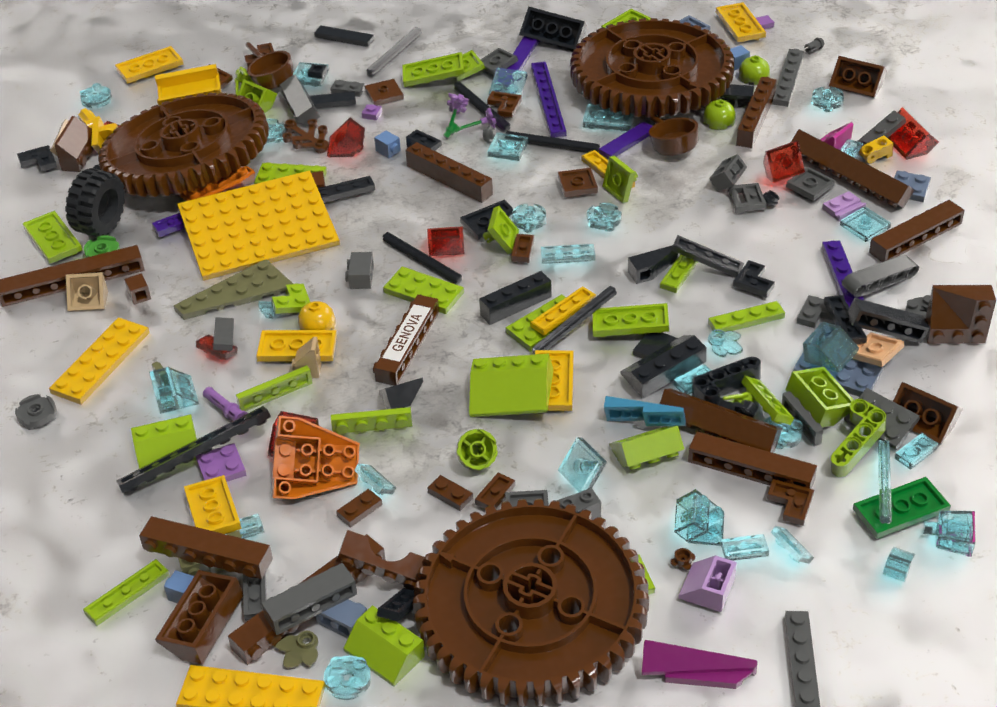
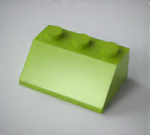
[785,367,854,428]
[131,414,197,469]
[609,426,684,470]
[343,605,425,686]

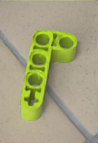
[831,399,886,477]

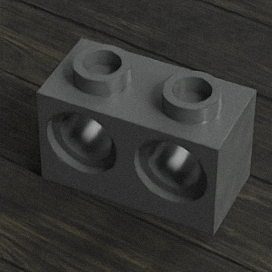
[709,154,747,192]

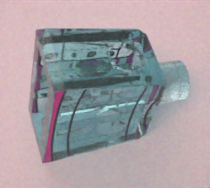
[923,511,975,557]

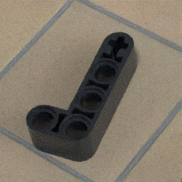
[692,357,761,405]

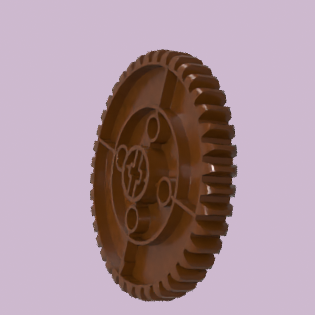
[570,18,734,118]
[98,93,269,197]
[413,499,649,707]

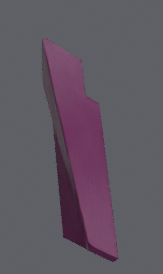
[642,640,758,689]

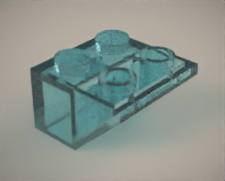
[803,321,859,373]
[149,367,199,414]
[674,489,724,546]

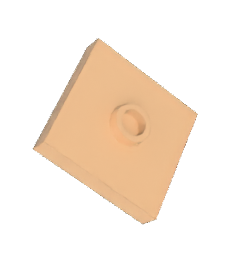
[848,332,904,367]

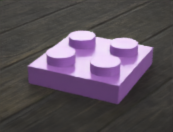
[196,443,247,482]

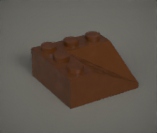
[925,285,996,344]

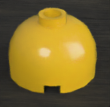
[298,301,336,330]

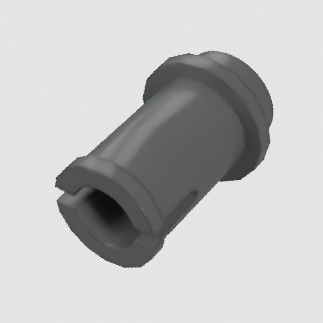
[804,37,824,53]

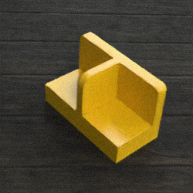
[91,118,118,154]

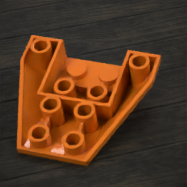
[178,166,255,201]
[272,416,360,500]

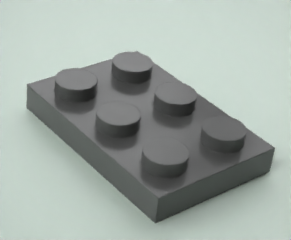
[844,388,920,450]

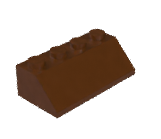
[155,570,243,665]

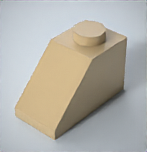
[292,337,322,378]

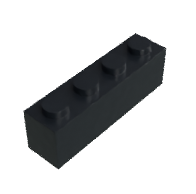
[479,271,552,325]
[847,298,930,343]

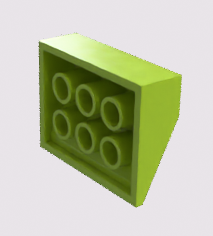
[469,353,554,417]

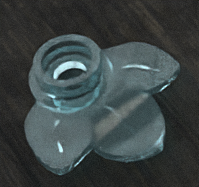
[708,330,743,357]

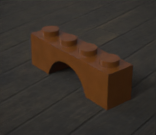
[336,530,426,590]

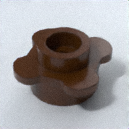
[671,548,696,570]

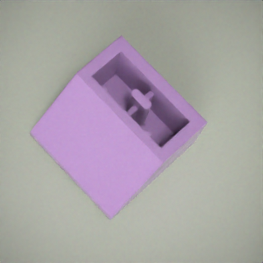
[678,555,737,612]

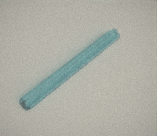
[878,440,892,524]

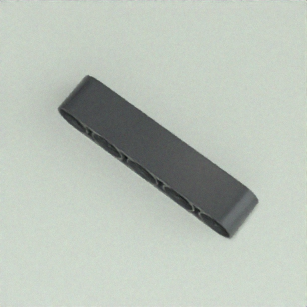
[842,255,919,298]

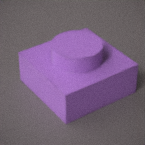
[362,104,382,120]

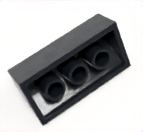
[519,6,587,50]
[620,335,707,398]

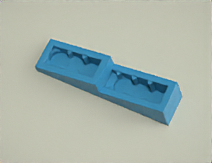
[604,396,686,426]

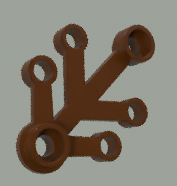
[282,119,329,153]

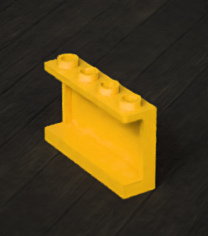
[155,64,222,106]

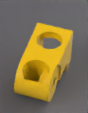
[859,135,893,164]

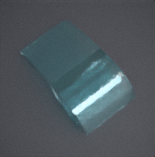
[883,547,916,582]

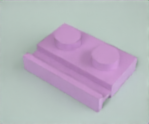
[822,191,866,221]

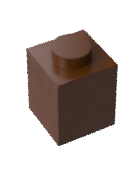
[124,273,151,305]

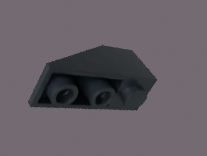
[628,245,678,284]

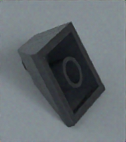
[379,377,423,409]

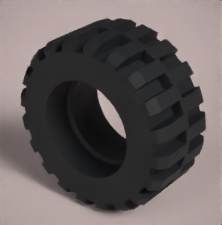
[65,168,125,237]

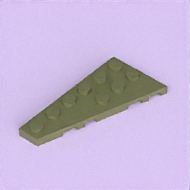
[174,259,294,320]

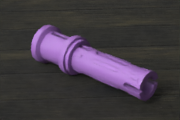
[203,387,248,421]

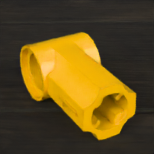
[78,108,103,129]

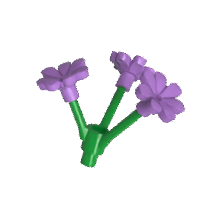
[443,93,496,139]

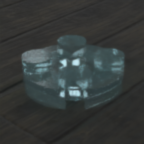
[79,83,112,108]
[811,86,844,112]
[267,119,286,143]
[512,203,547,233]
[587,203,622,232]
[764,416,803,449]
[324,656,371,700]

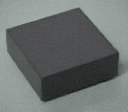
[307,64,327,79]

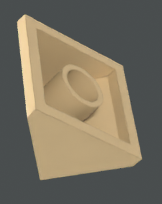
[66,273,108,311]

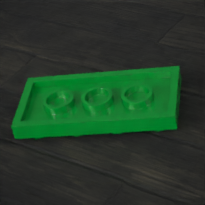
[853,477,951,539]

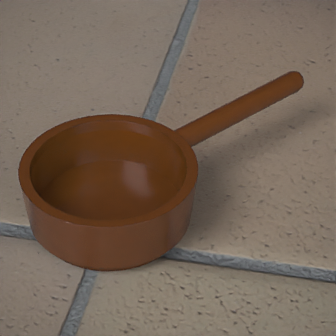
[245,42,295,90]
[645,115,699,156]

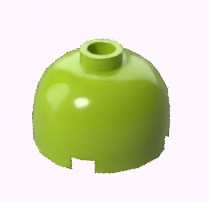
[738,55,770,85]
[703,99,736,130]
[456,429,498,470]

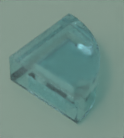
[258,301,275,319]

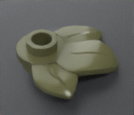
[275,630,319,669]

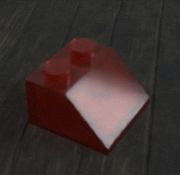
[327,117,365,157]
[763,140,805,183]

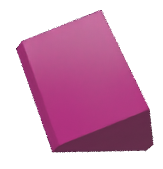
[820,122,854,151]

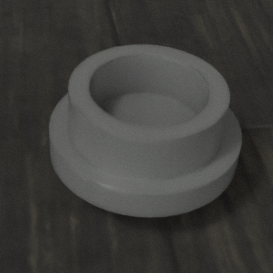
[483,126,496,142]

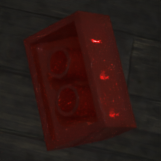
[888,107,939,160]

